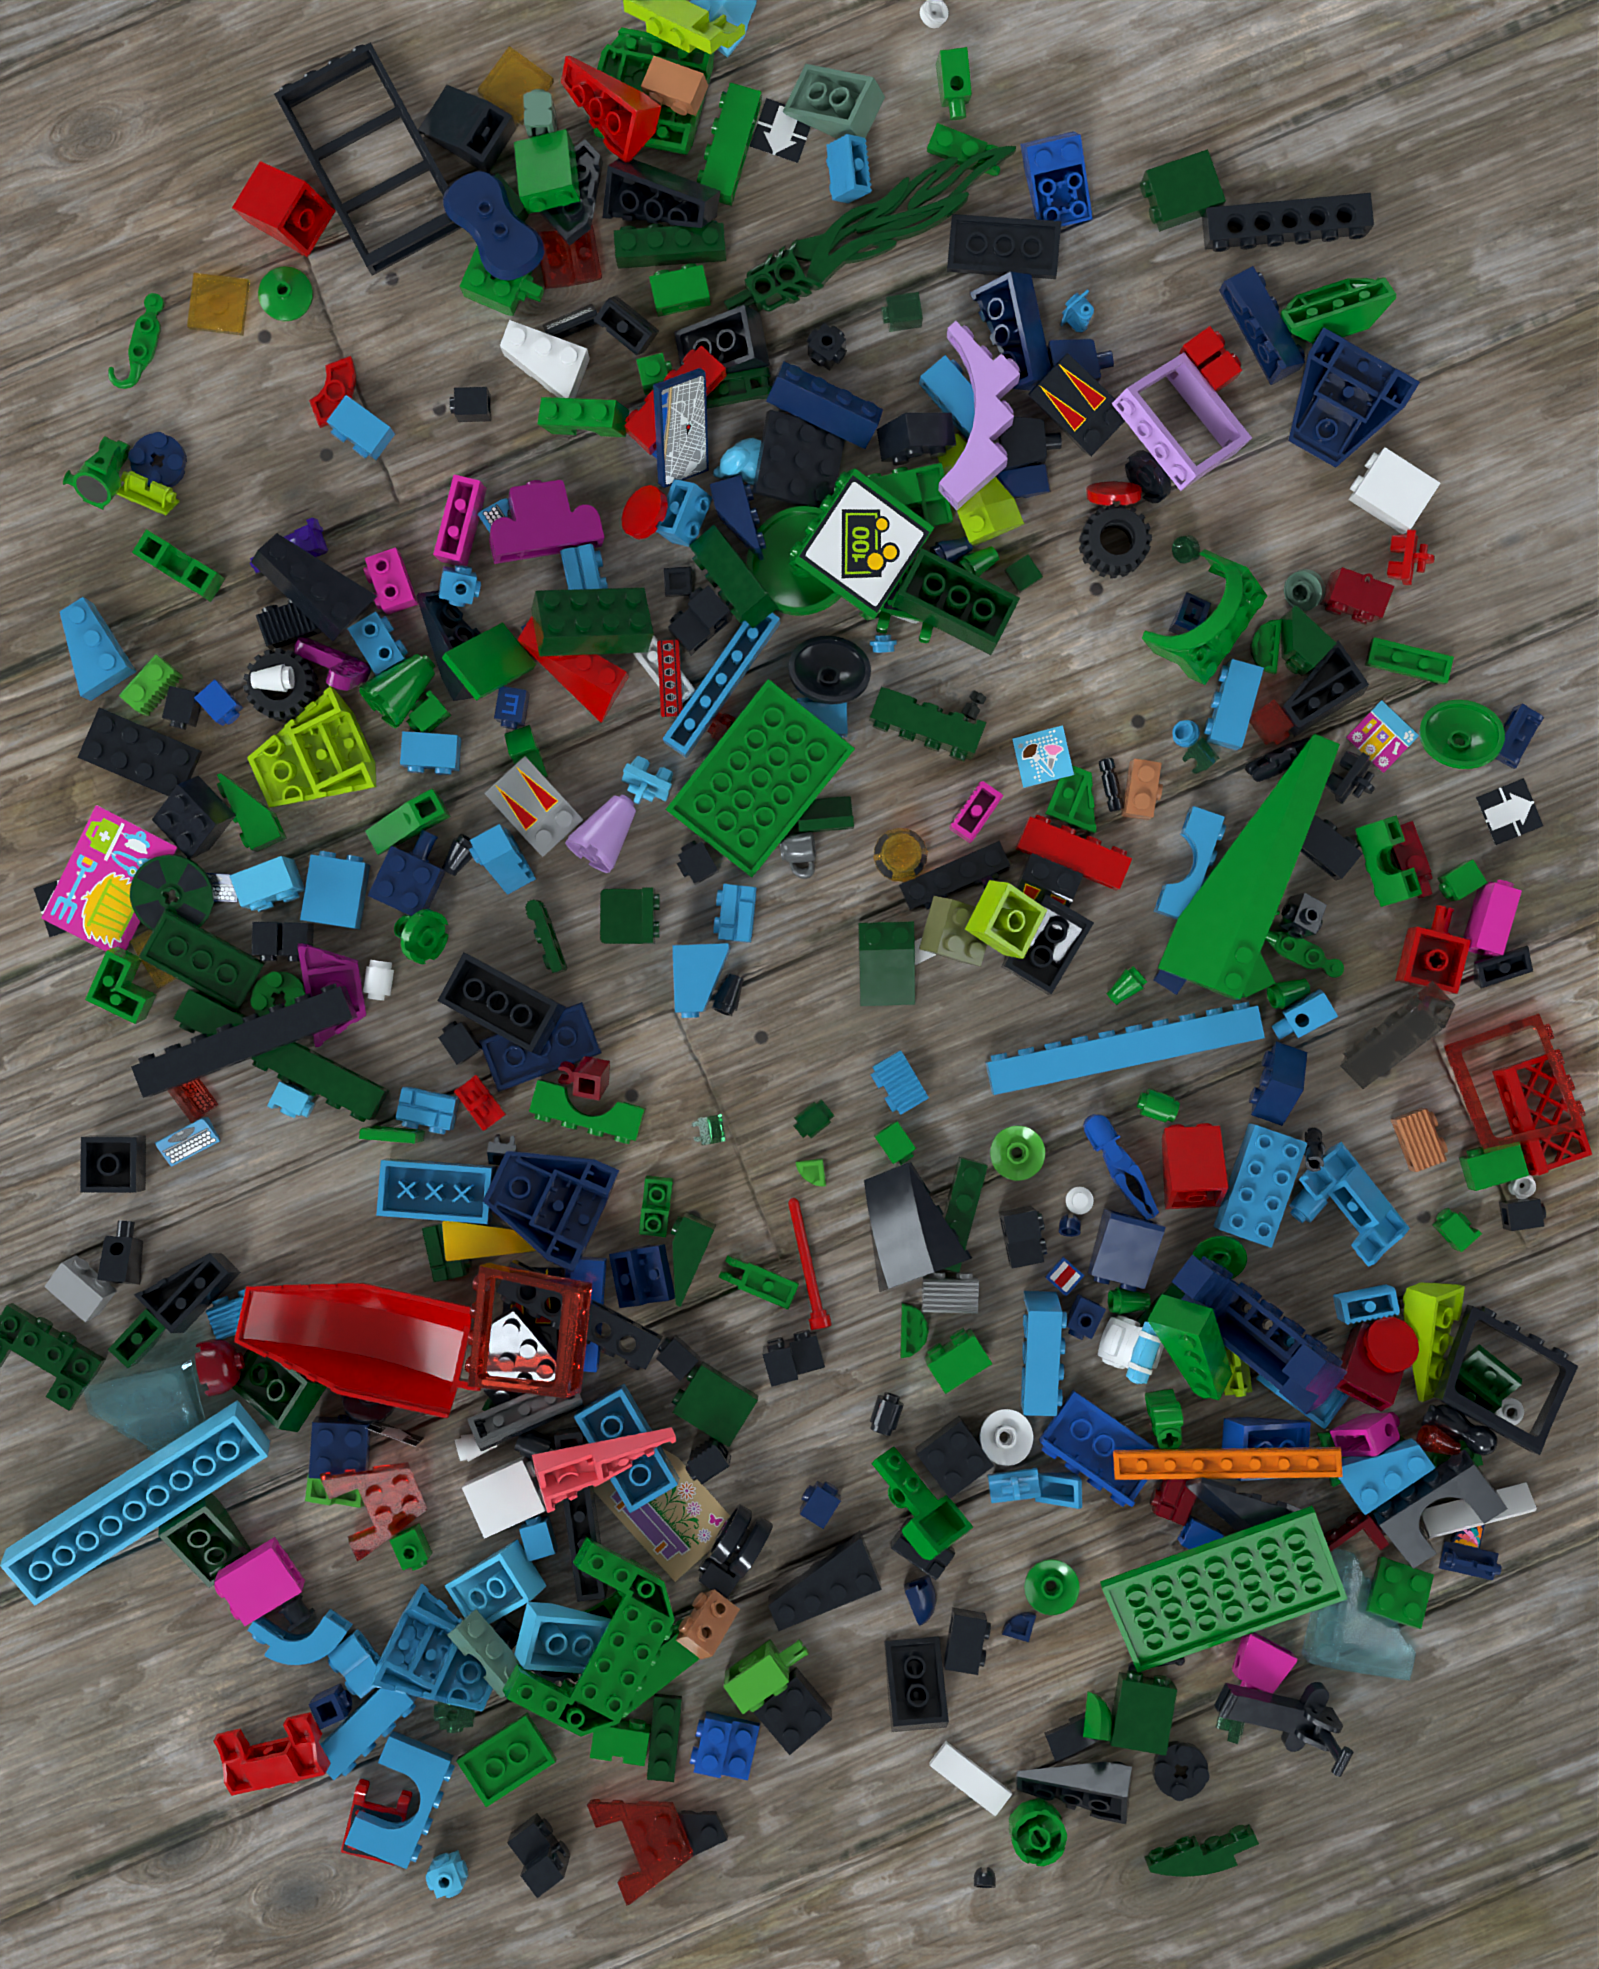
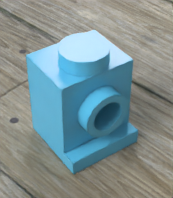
[267,1081,315,1118]

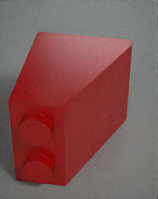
[232,161,335,258]
[1161,1123,1228,1209]

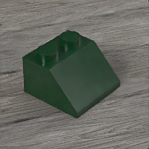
[1281,605,1336,676]

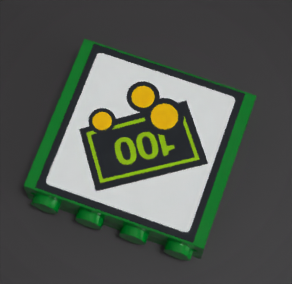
[788,469,934,620]

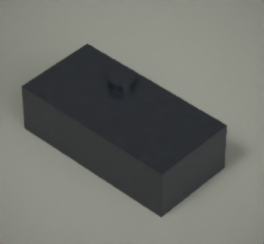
[437,952,566,1055]

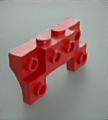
[213,1712,331,1796]

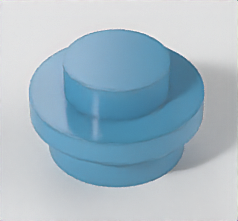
[870,634,897,653]
[1172,720,1200,748]

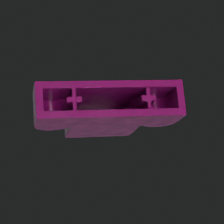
[489,480,604,564]

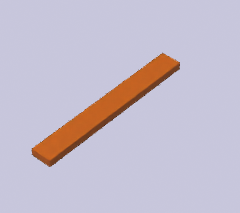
[1113,1447,1343,1480]

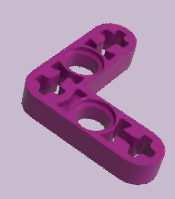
[294,637,371,691]

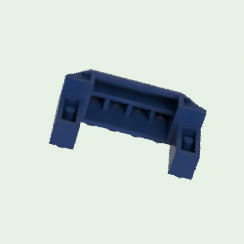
[1172,1255,1347,1414]

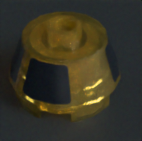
[873,828,928,882]

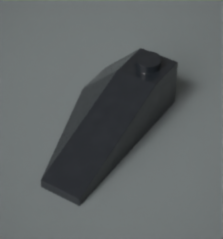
[1185,1477,1301,1532]
[1016,1761,1132,1824]

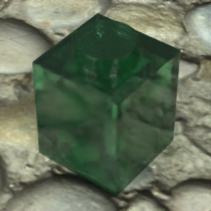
[881,292,923,332]

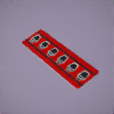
[657,640,683,717]

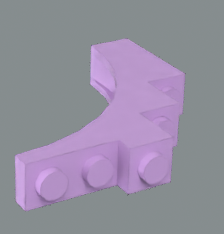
[938,321,1020,510]

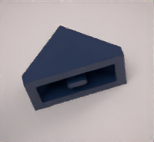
[1168,592,1211,635]

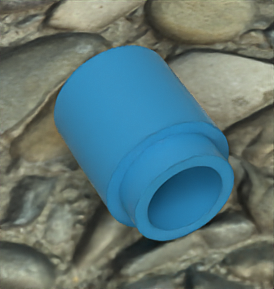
[1289,1187,1330,1223]

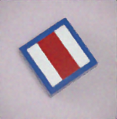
[1045,1257,1084,1296]

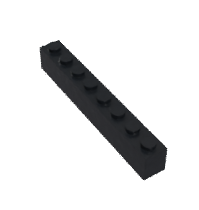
[131,983,358,1098]

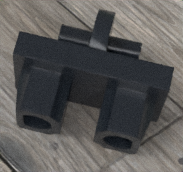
[1325,751,1375,805]

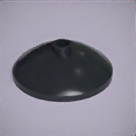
[788,636,871,704]

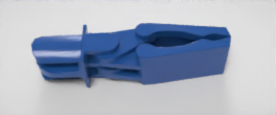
[1083,1114,1159,1220]

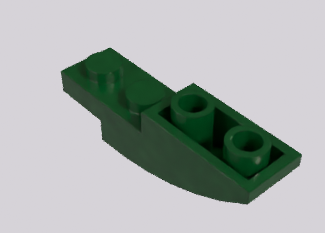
[1144,1824,1259,1877]

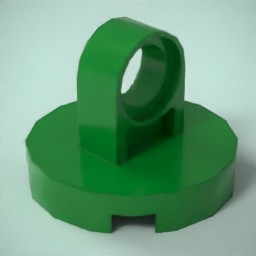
[394,909,449,964]

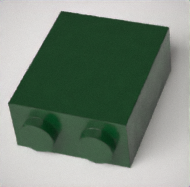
[1140,149,1226,232]
[671,1361,758,1447]
[1109,1670,1178,1756]

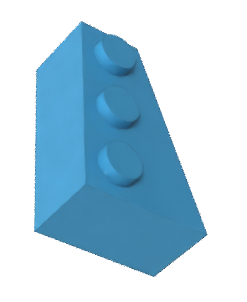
[469,824,536,895]

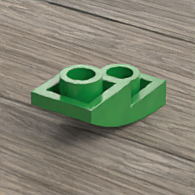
[639,1175,673,1237]

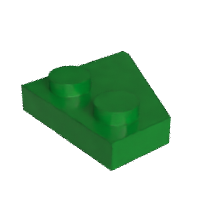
[1045,765,1096,834]

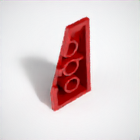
[561,55,661,163]

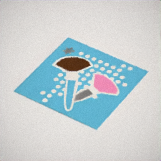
[1012,725,1074,788]

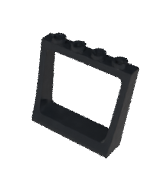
[1433,1305,1578,1455]

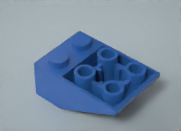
[1020,131,1093,227]

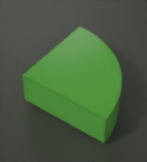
[796,1158,826,1186]

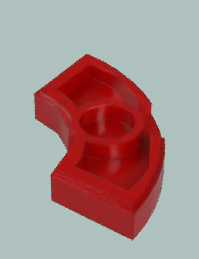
[309,356,356,428]

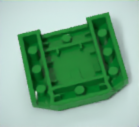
[593,27,714,155]

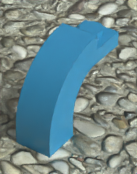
[247,1609,352,1665]

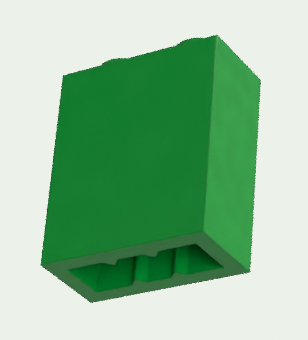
[514,129,580,214]

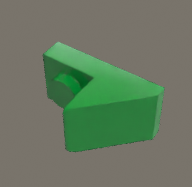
[504,725,548,778]

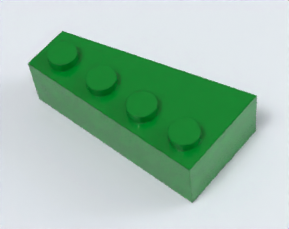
[1147,1294,1233,1401]

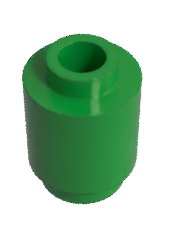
[1136,1089,1180,1123]

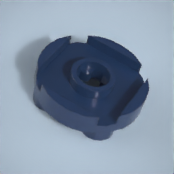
[129,432,187,488]

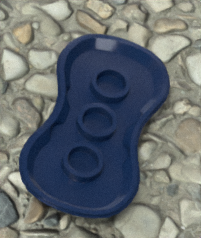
[443,171,544,280]

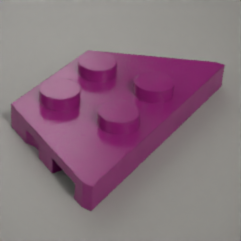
[297,943,367,1047]

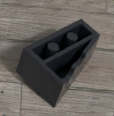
[1279,640,1369,737]

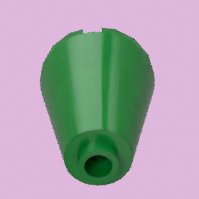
[359,654,435,729]

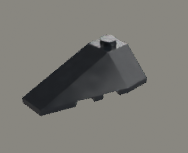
[416,590,481,701]

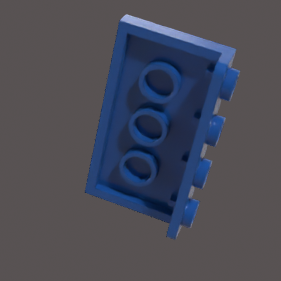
[1039,1390,1158,1507]

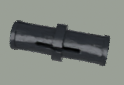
[1304,1127,1325,1172]

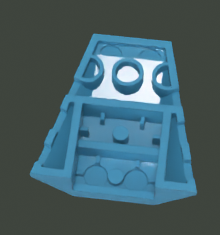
[371,1584,493,1712]

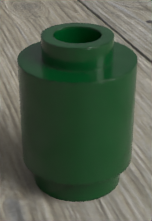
[793,1099,835,1139]

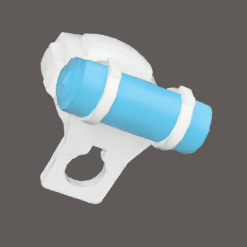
[1098,1315,1164,1384]

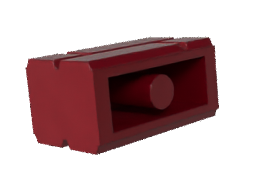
[1150,1479,1197,1526]

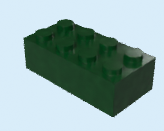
[893,548,1020,655]
[531,588,654,656]

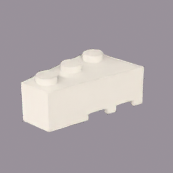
[500,320,590,398]

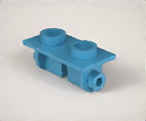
[1060,289,1094,333]

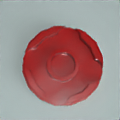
[1086,481,1142,506]
[621,485,668,540]
[1363,1317,1419,1373]

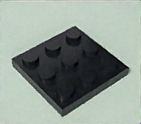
[752,410,845,508]

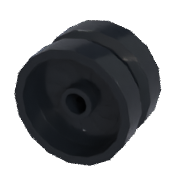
[708,1504,773,1578]

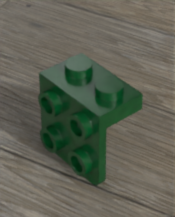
[600,887,660,944]

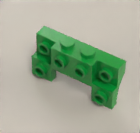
[834,462,953,527]

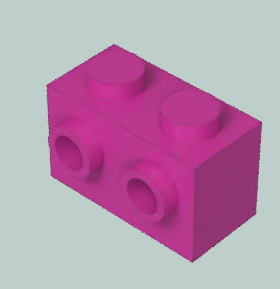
[363,547,418,615]

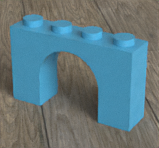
[345,1731,455,1869]

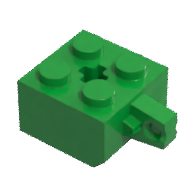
[459,246,544,316]

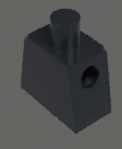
[998,417,1062,472]
[97,1220,143,1285]

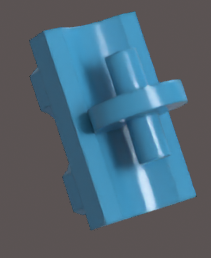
[987,1468,1041,1503]

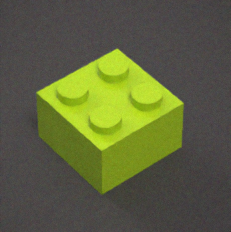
[965,880,1047,959]

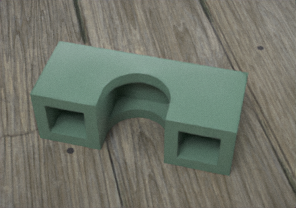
[447,1609,522,1698]

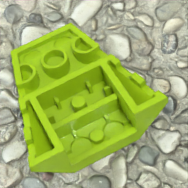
[247,686,377,808]

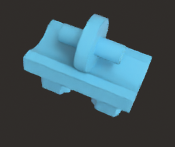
[622,756,673,805]

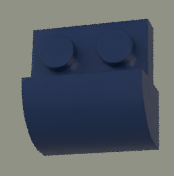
[609,1244,675,1308]

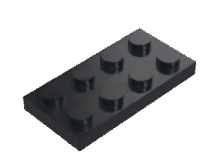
[947,214,1061,279]
[77,707,202,796]

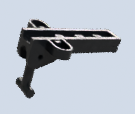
[1214,1682,1354,1777]

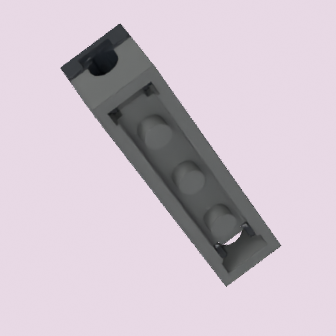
[467,1374,584,1452]

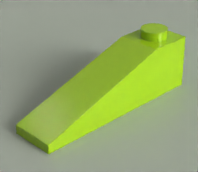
[938,434,1024,546]
[1403,1282,1465,1402]

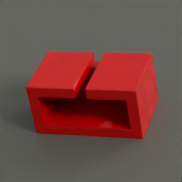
[1179,326,1242,393]

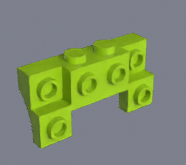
[623,0,745,54]

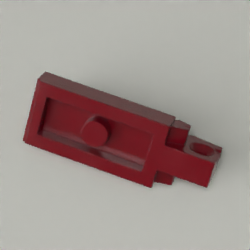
[1391,821,1433,899]

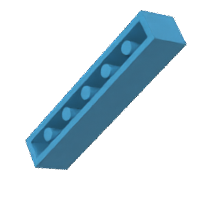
[663,613,780,758]

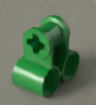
[1145,1388,1184,1449]

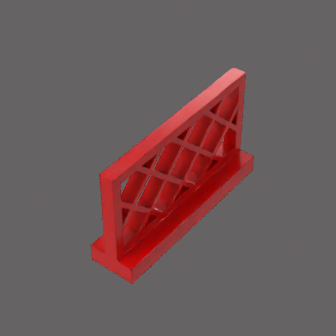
[1492,1050,1593,1176]

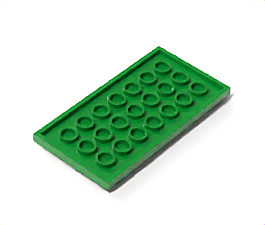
[1100,1506,1348,1673]

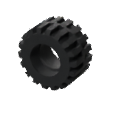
[1079,503,1152,579]
[243,648,319,722]

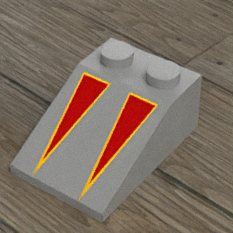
[484,756,583,857]

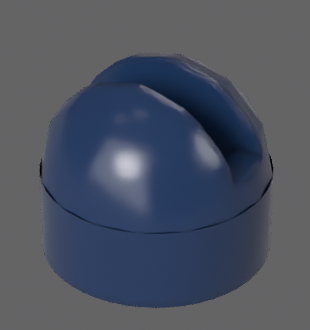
[1059,1214,1081,1237]

